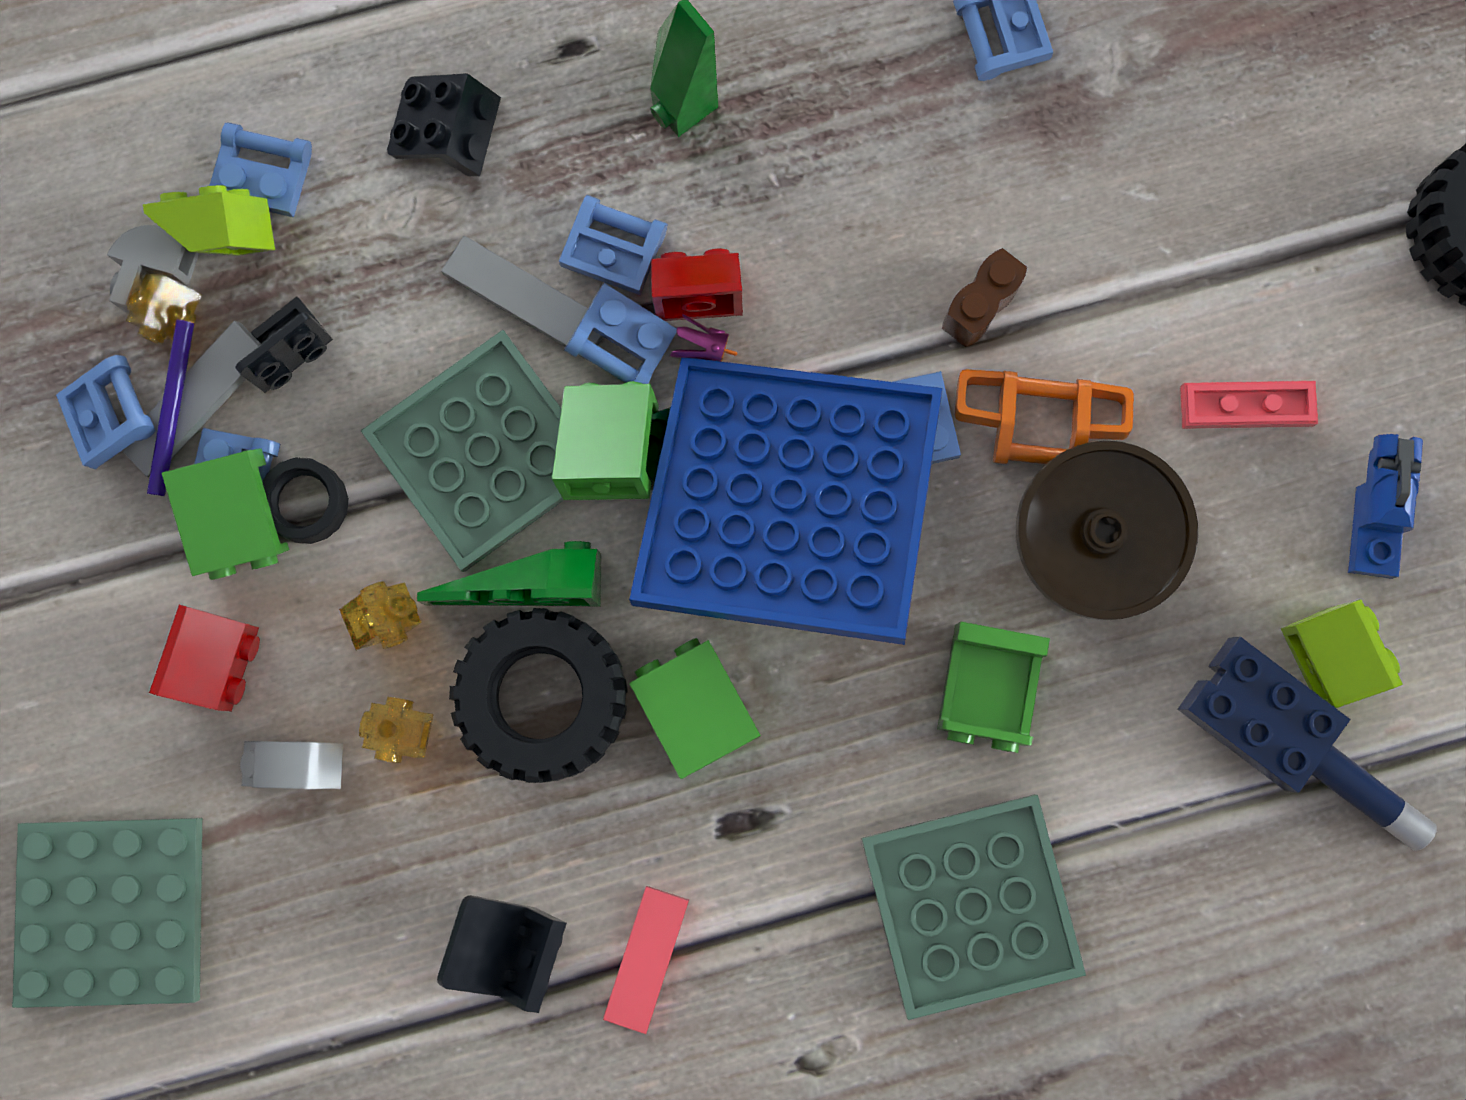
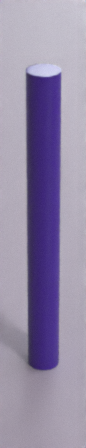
[147,319,195,496]

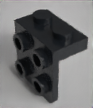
[387,73,501,176]
[235,296,333,393]
[437,895,567,1013]

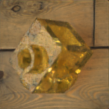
[126,274,202,345]
[339,581,421,650]
[359,696,434,763]

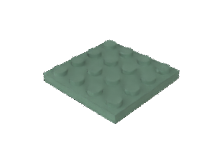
[361,330,564,572]
[861,794,1086,1020]
[12,818,203,1008]

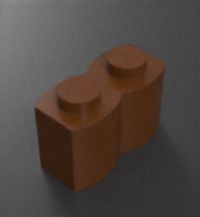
[942,248,1027,347]

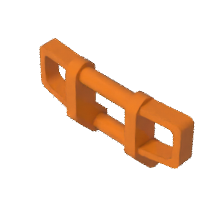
[955,369,1134,464]

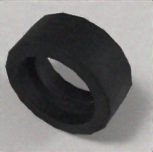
[262,457,349,544]

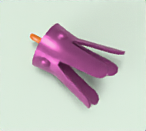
[670,314,737,362]

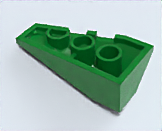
[650,0,718,137]
[417,541,601,607]

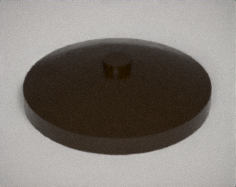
[1016,441,1198,620]

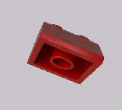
[651,248,743,321]
[149,604,260,712]

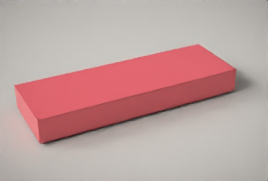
[1180,381,1318,429]
[603,886,689,1034]

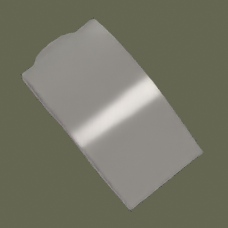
[107,225,199,317]
[240,741,343,789]

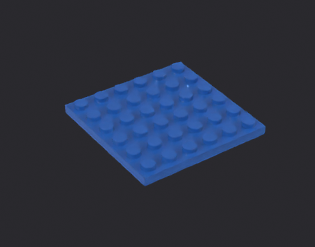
[629,358,942,645]

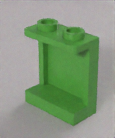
[552,381,659,500]
[162,448,289,580]
[937,622,1050,753]
[629,638,761,779]

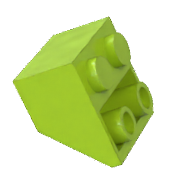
[142,185,275,256]
[1281,599,1403,708]

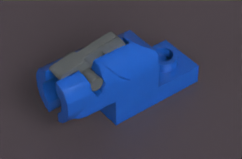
[1348,434,1423,579]

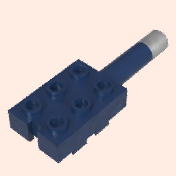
[1177,636,1437,851]

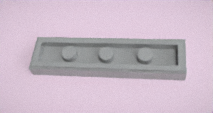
[441,236,603,361]
[122,321,261,477]

